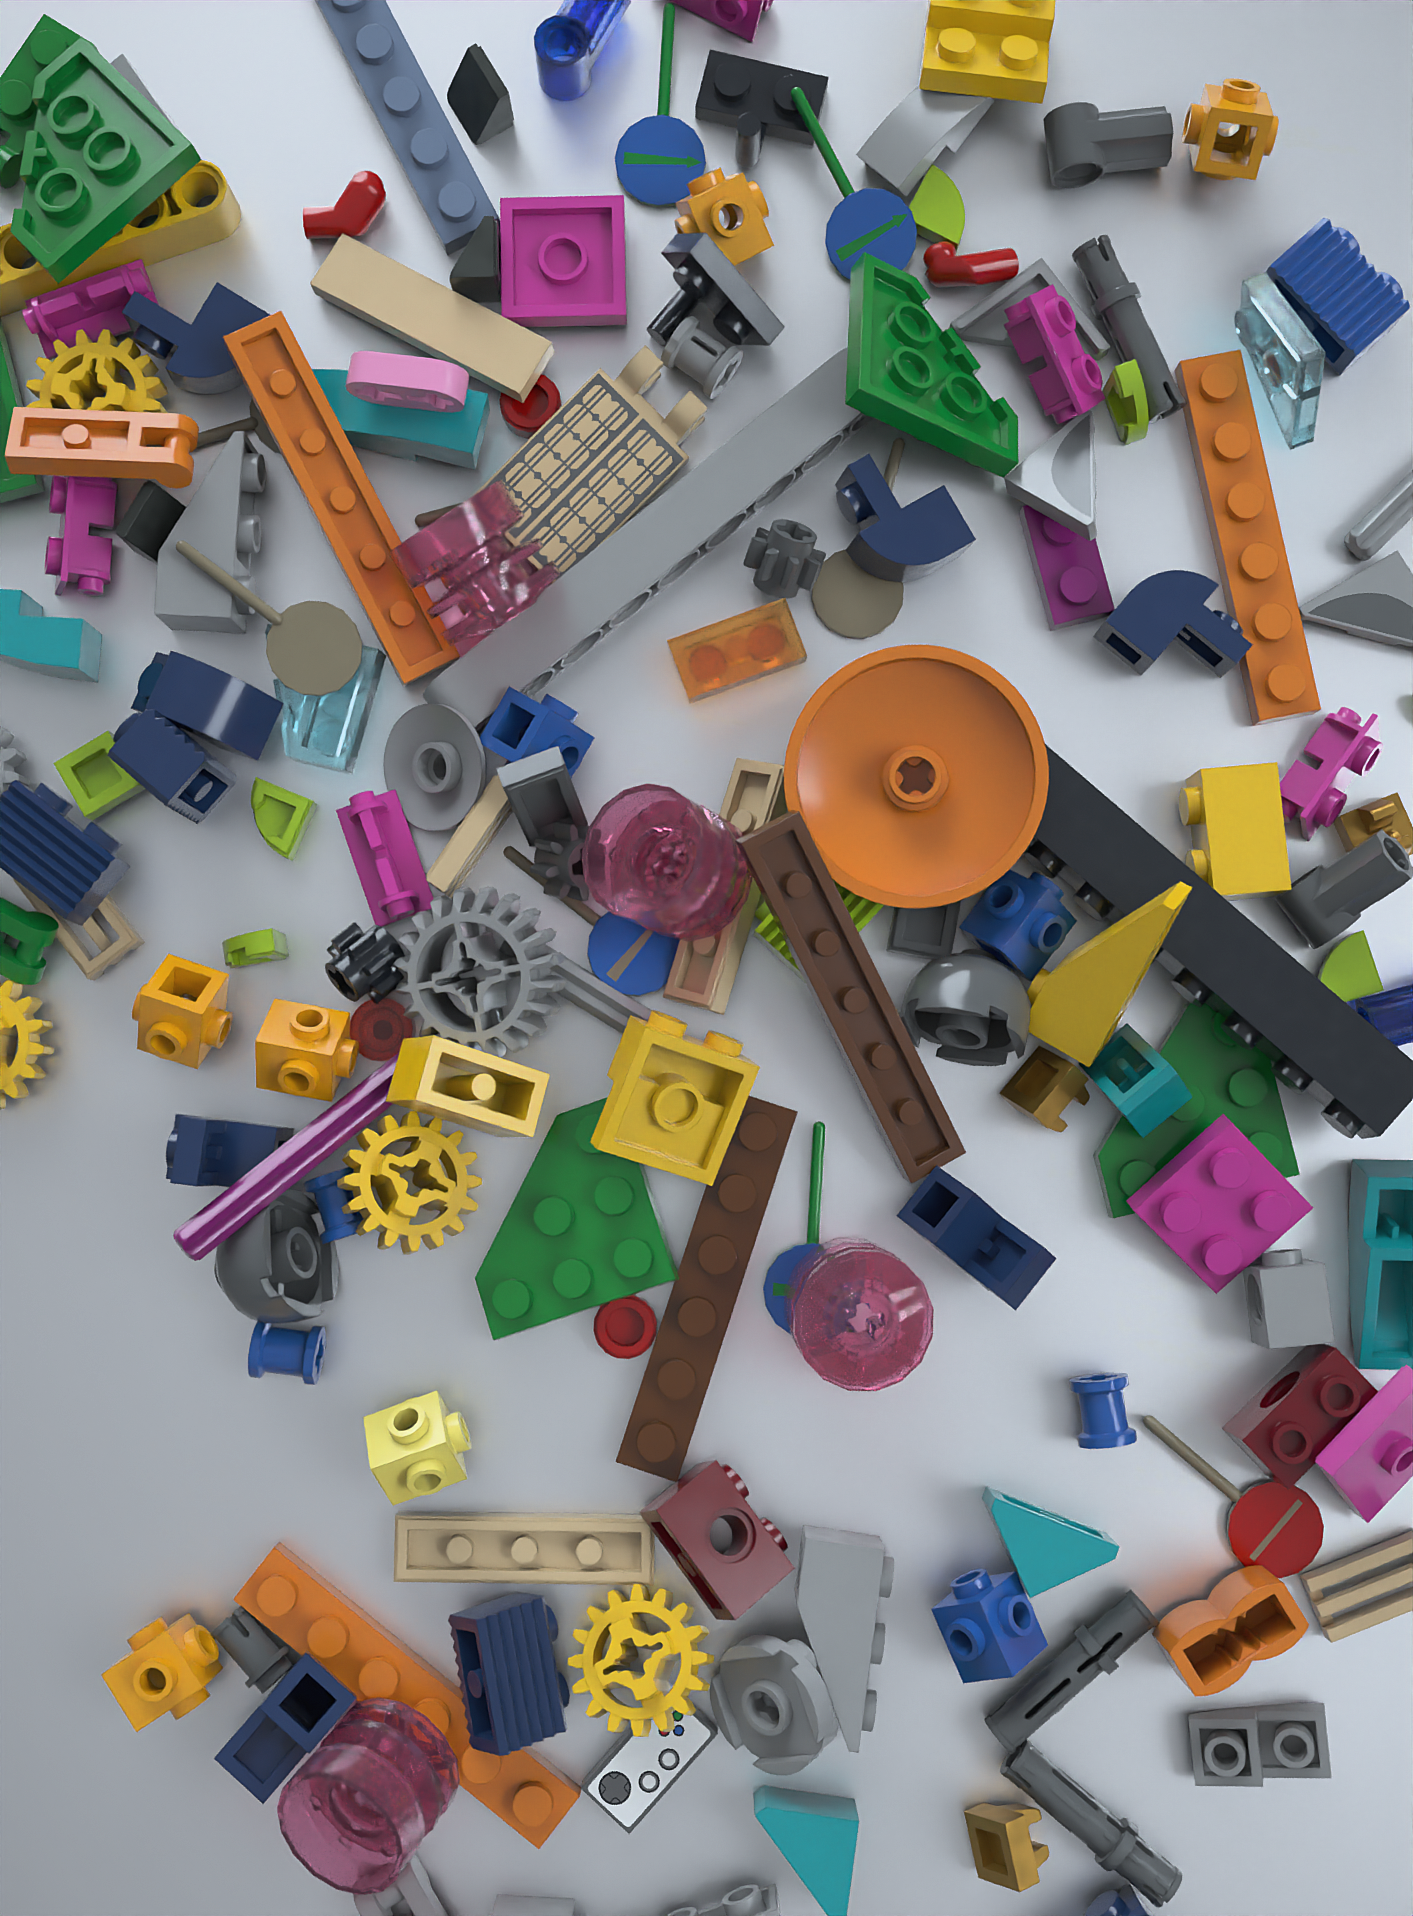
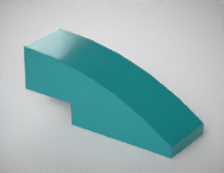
[312,369,490,470]
[0,589,102,683]
[1348,1159,1413,1370]

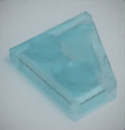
[1234,272,1326,450]
[265,624,386,775]

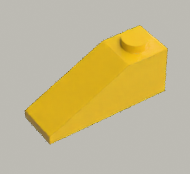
[1027,881,1192,1067]

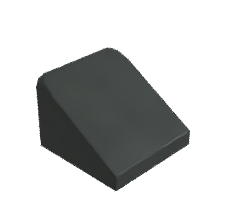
[447,43,514,145]
[449,216,501,303]
[116,479,186,565]

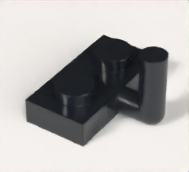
[695,49,829,168]
[647,232,785,346]

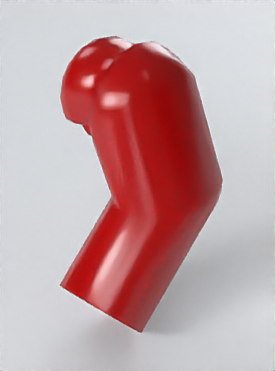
[303,170,386,239]
[923,241,1019,288]

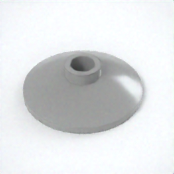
[383,704,486,831]

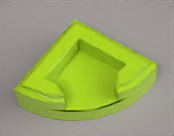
[908,164,965,252]
[1102,359,1149,445]
[250,777,318,861]
[222,928,289,969]
[1318,930,1384,1002]

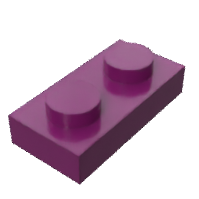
[1019,505,1115,631]

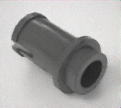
[210,1606,293,1694]

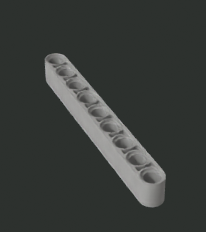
[423,347,874,737]

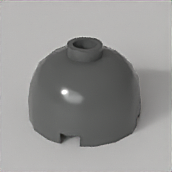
[900,949,1031,1066]
[214,1189,339,1324]

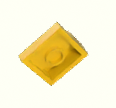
[919,0,1055,104]
[590,1010,760,1186]

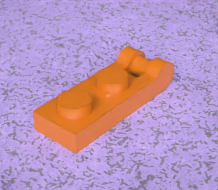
[5,407,199,489]

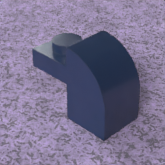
[122,282,270,394]
[835,454,976,582]
[1093,570,1253,678]
[131,651,284,761]
[166,1114,294,1187]
[896,1165,1057,1311]
[214,1651,356,1804]

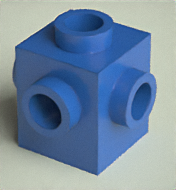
[479,686,595,778]
[959,869,1077,982]
[931,1568,1048,1684]

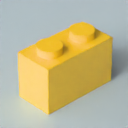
[1179,762,1292,901]
[386,1035,550,1137]

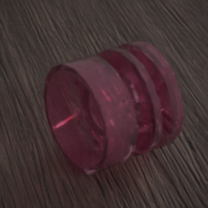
[388,480,561,647]
[582,783,753,942]
[783,1237,934,1391]
[277,1697,460,1895]

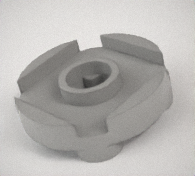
[709,1635,838,1775]

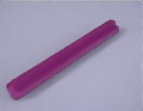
[173,1036,419,1261]

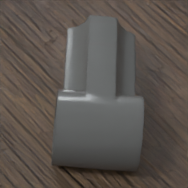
[1043,102,1174,188]
[1274,829,1413,949]

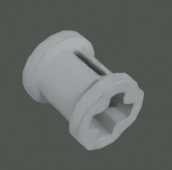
[661,316,743,399]

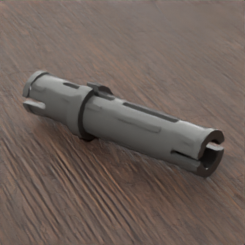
[1071,235,1187,423]
[984,1589,1160,1754]
[1000,1739,1183,1908]

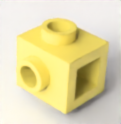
[363,1391,471,1506]

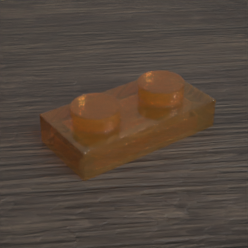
[667,598,807,704]

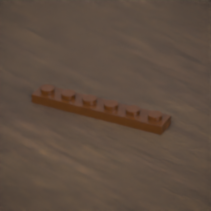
[735,810,966,1184]
[616,1096,798,1483]

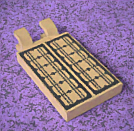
[469,345,708,585]

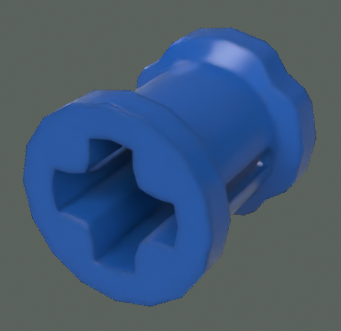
[304,1167,364,1244]
[248,1321,326,1385]
[1069,1373,1137,1449]

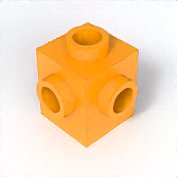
[1182,78,1279,180]
[674,167,774,266]
[132,954,233,1069]
[255,999,359,1102]
[101,1613,223,1732]

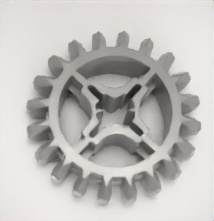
[393,887,567,1058]

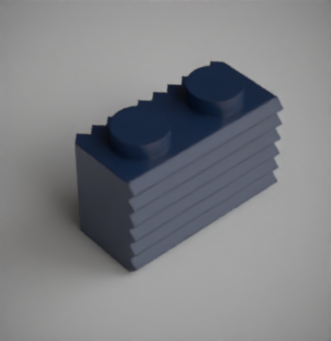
[108,709,236,824]
[0,780,131,926]
[448,1592,570,1756]

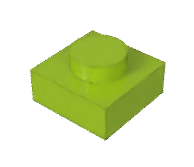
[53,731,146,821]

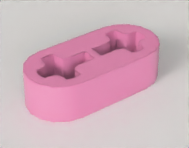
[345,351,470,413]

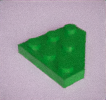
[10,37,202,284]
[845,252,1019,478]
[1093,1002,1300,1218]
[475,1097,679,1340]

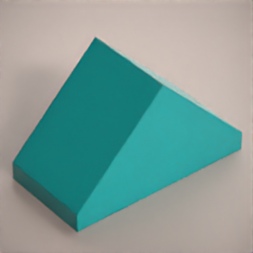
[1078,1023,1193,1138]
[982,1486,1120,1598]
[753,1785,859,1916]

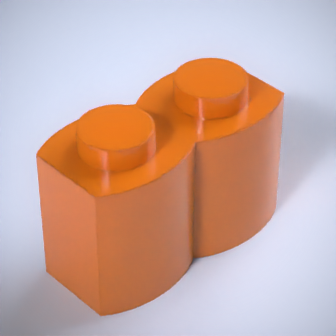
[1152,1566,1309,1696]

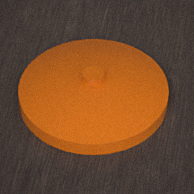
[784,645,1049,909]

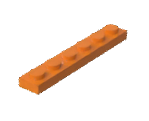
[223,311,460,687]
[1174,349,1321,726]
[233,1542,581,1849]

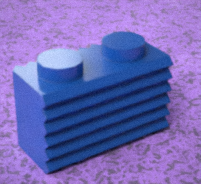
[1255,218,1410,375]

